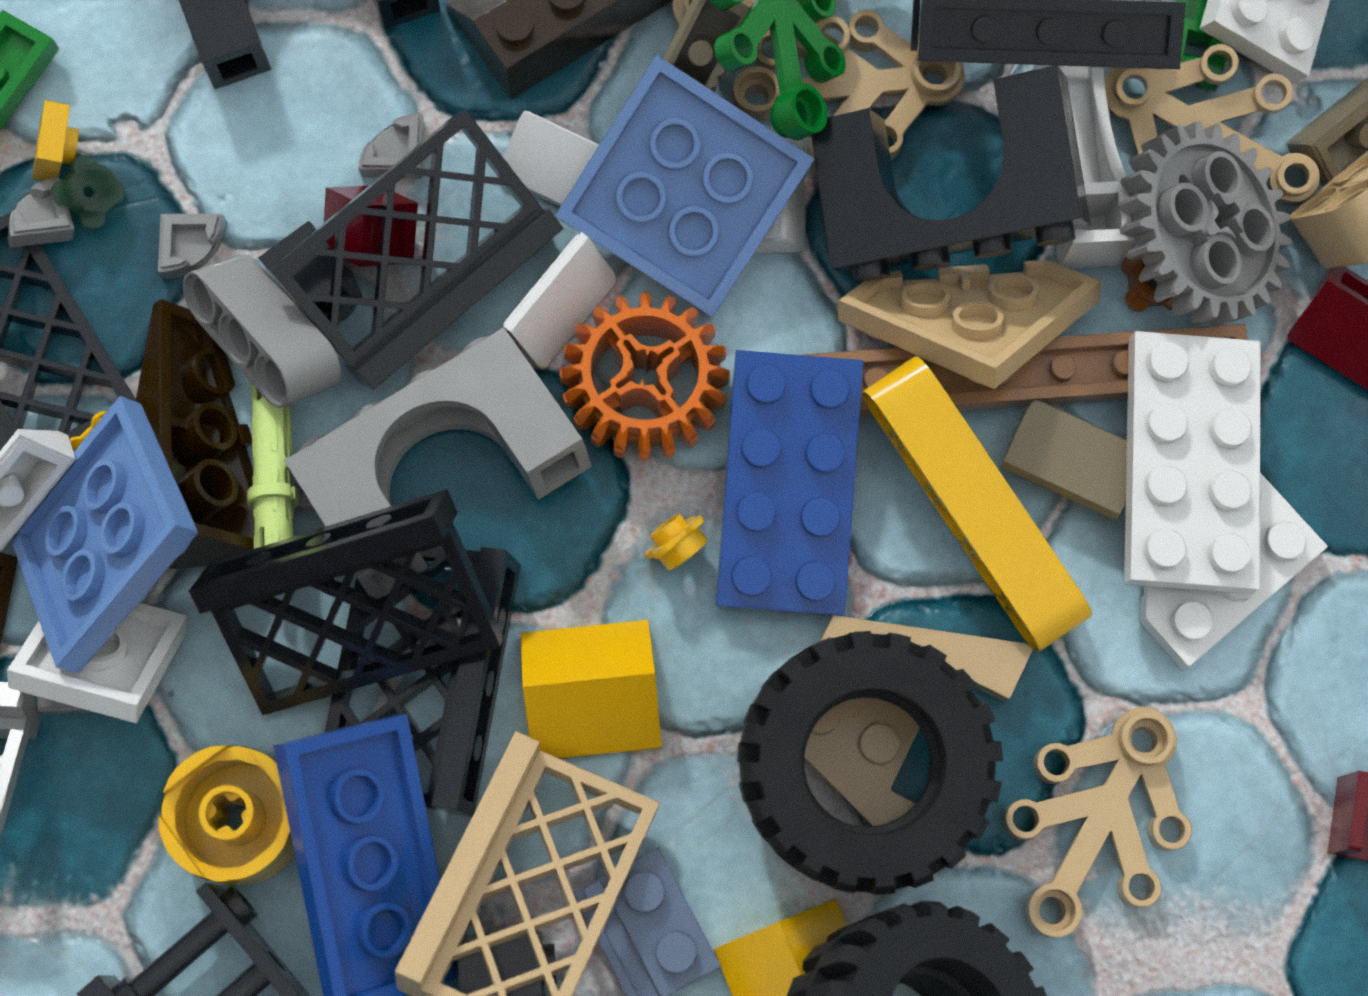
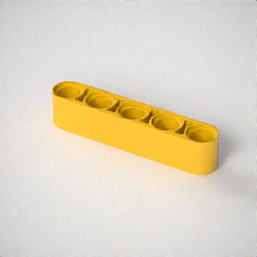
[862,356,1092,653]

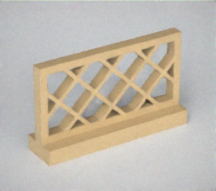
[395,731,660,996]

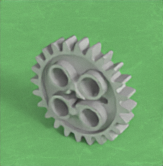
[1117,121,1292,326]

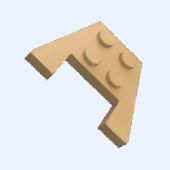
[804,615,1034,826]

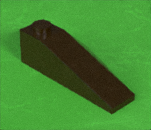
[135,299,254,569]

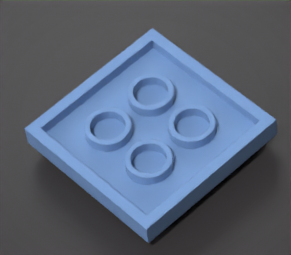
[555,54,815,318]
[11,396,198,673]

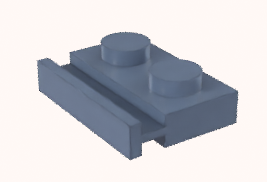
[574,847,721,996]

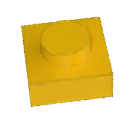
[32,100,79,181]

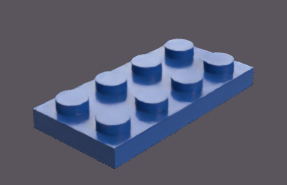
[716,350,864,616]
[273,714,459,996]

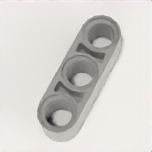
[183,254,341,408]

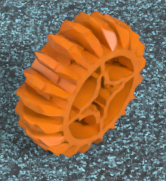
[560,291,730,462]

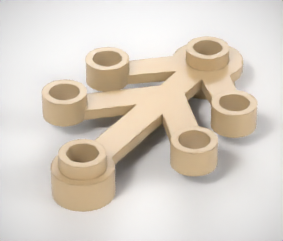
[732,10,965,167]
[1104,44,1320,205]
[1002,707,1192,938]

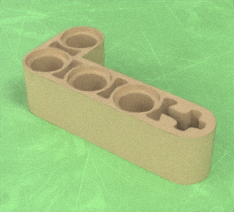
[1290,151,1368,269]

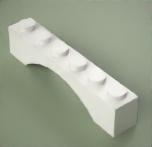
[1037,65,1135,268]

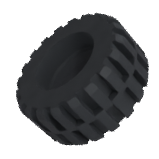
[737,631,1003,895]
[787,901,1047,996]

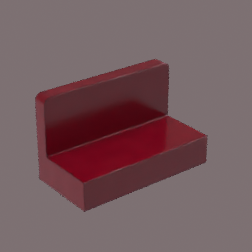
[1287,266,1368,390]

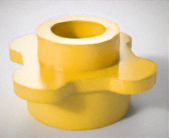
[645,513,708,571]

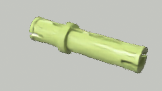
[247,382,299,549]

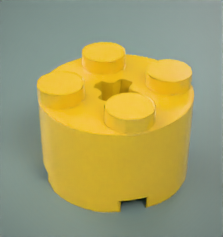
[159,745,295,886]

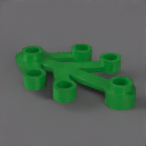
[709,0,846,140]

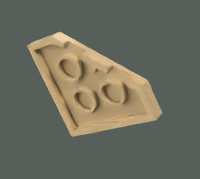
[838,260,1101,389]

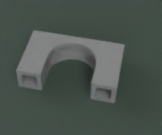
[284,327,592,599]

